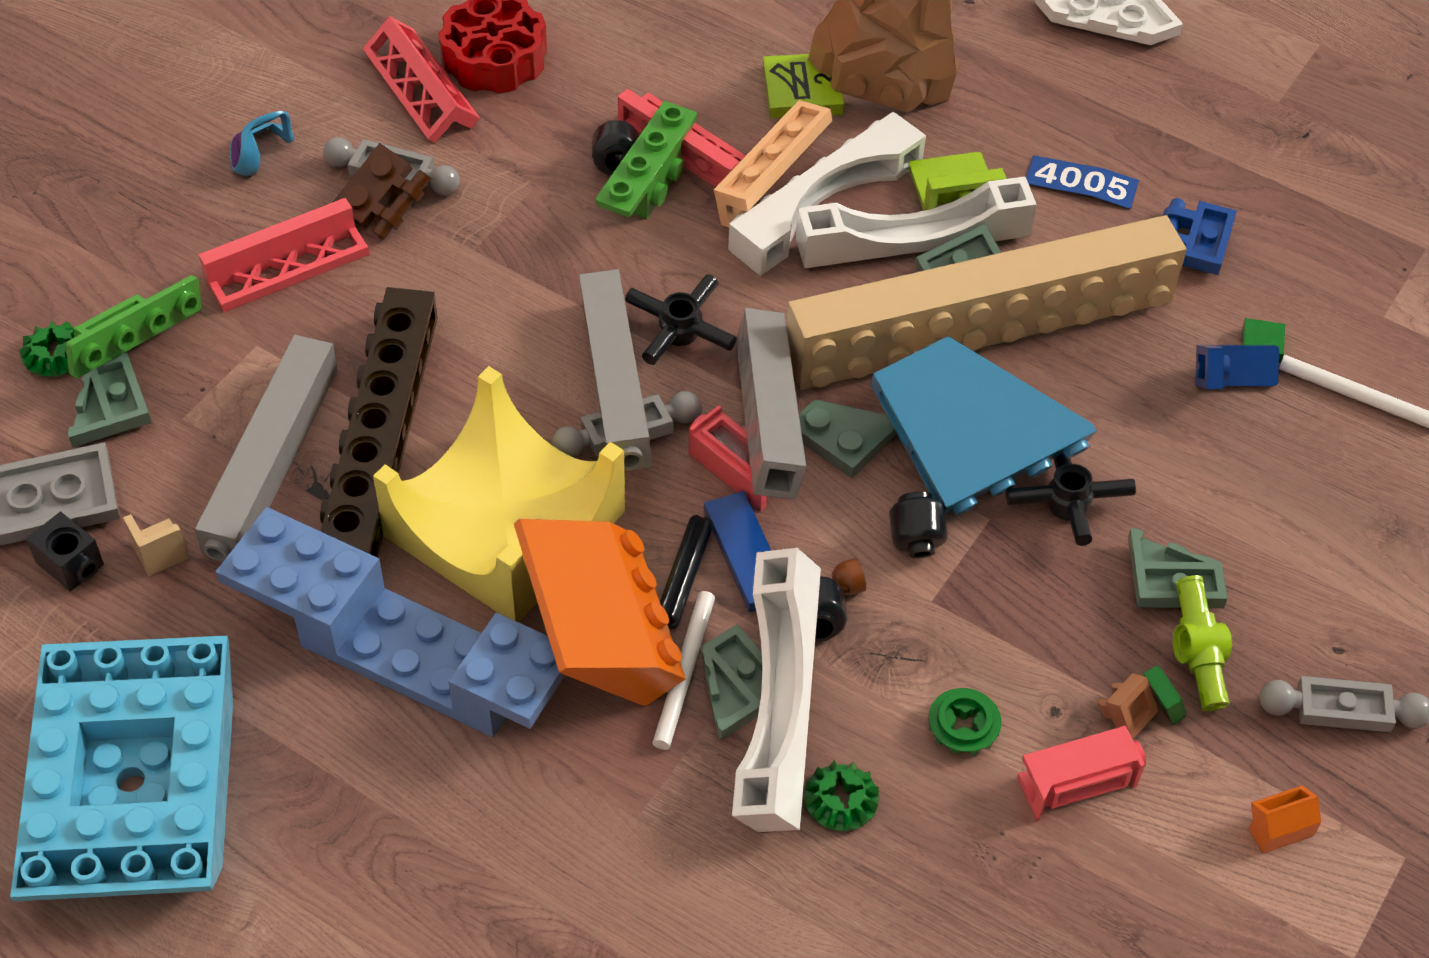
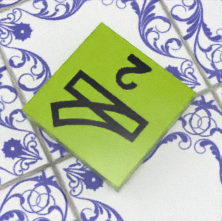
[763,54,844,118]

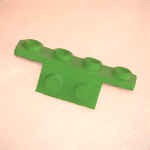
[596,101,697,219]
[66,275,201,378]

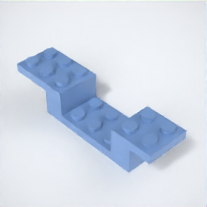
[215,507,565,737]

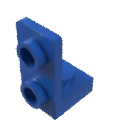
[1195,345,1279,389]

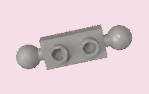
[323,137,460,196]
[551,391,702,458]
[1259,676,1429,733]

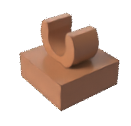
[1097,673,1159,739]

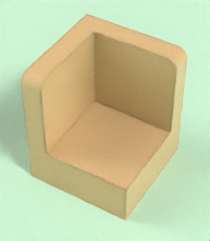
[123,514,189,577]

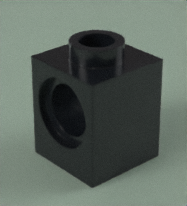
[26,511,104,592]

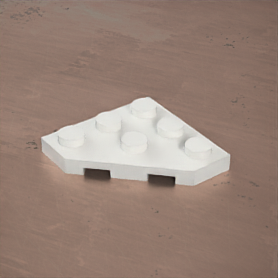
[1033,0,1183,45]

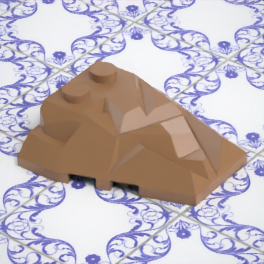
[808,0,959,112]

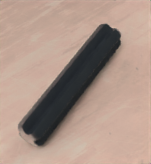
[660,515,712,629]

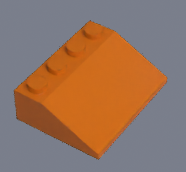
[513,519,686,707]

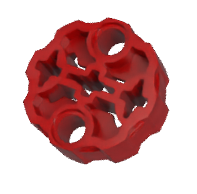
[438,0,547,93]

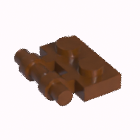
[333,143,431,240]

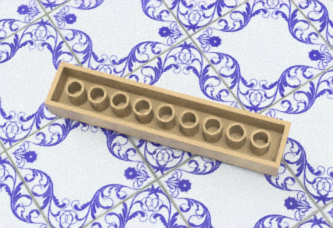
[787,215,1187,390]

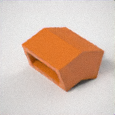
[1249,785,1321,854]

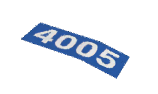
[1026,155,1139,209]

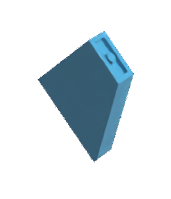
[870,336,1097,516]

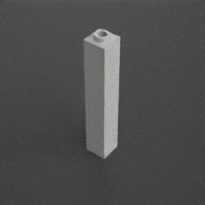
[579,269,652,471]
[736,308,806,500]
[195,334,338,562]

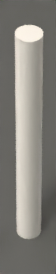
[1279,355,1429,428]
[652,591,715,750]

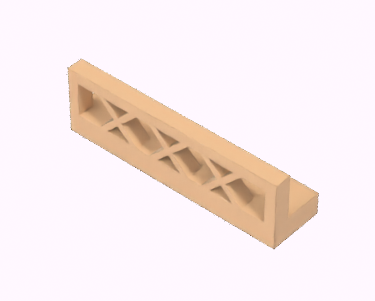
[714,100,832,228]

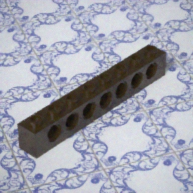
[320,287,438,558]

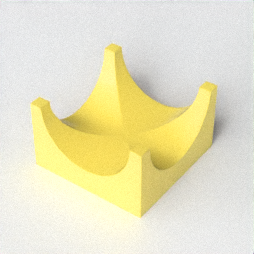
[373,366,625,622]

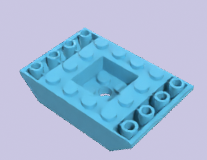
[10,636,233,902]

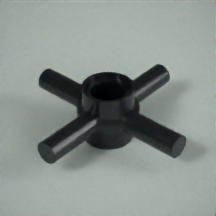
[625,274,737,365]
[1006,454,1136,546]

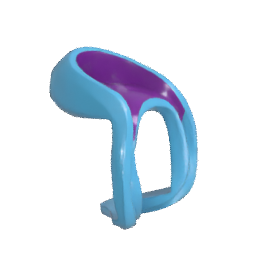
[230,111,294,177]

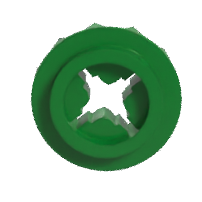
[19,320,74,377]
[929,688,1002,756]
[804,760,879,831]

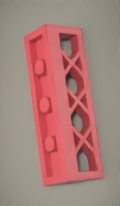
[363,16,480,143]
[618,89,746,188]
[198,198,369,312]

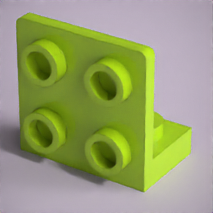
[908,152,1007,211]

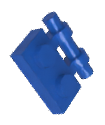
[1162,198,1237,275]

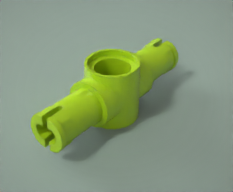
[1172,575,1232,711]

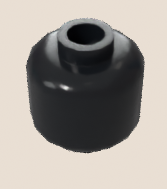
[592,120,639,176]
[889,492,948,558]
[815,576,848,642]

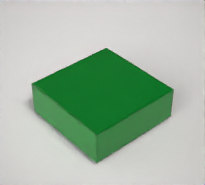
[1241,318,1285,363]
[1143,665,1187,725]

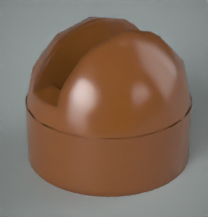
[832,558,866,595]

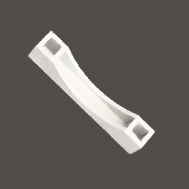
[728,112,926,276]
[796,176,1037,269]
[732,548,821,832]

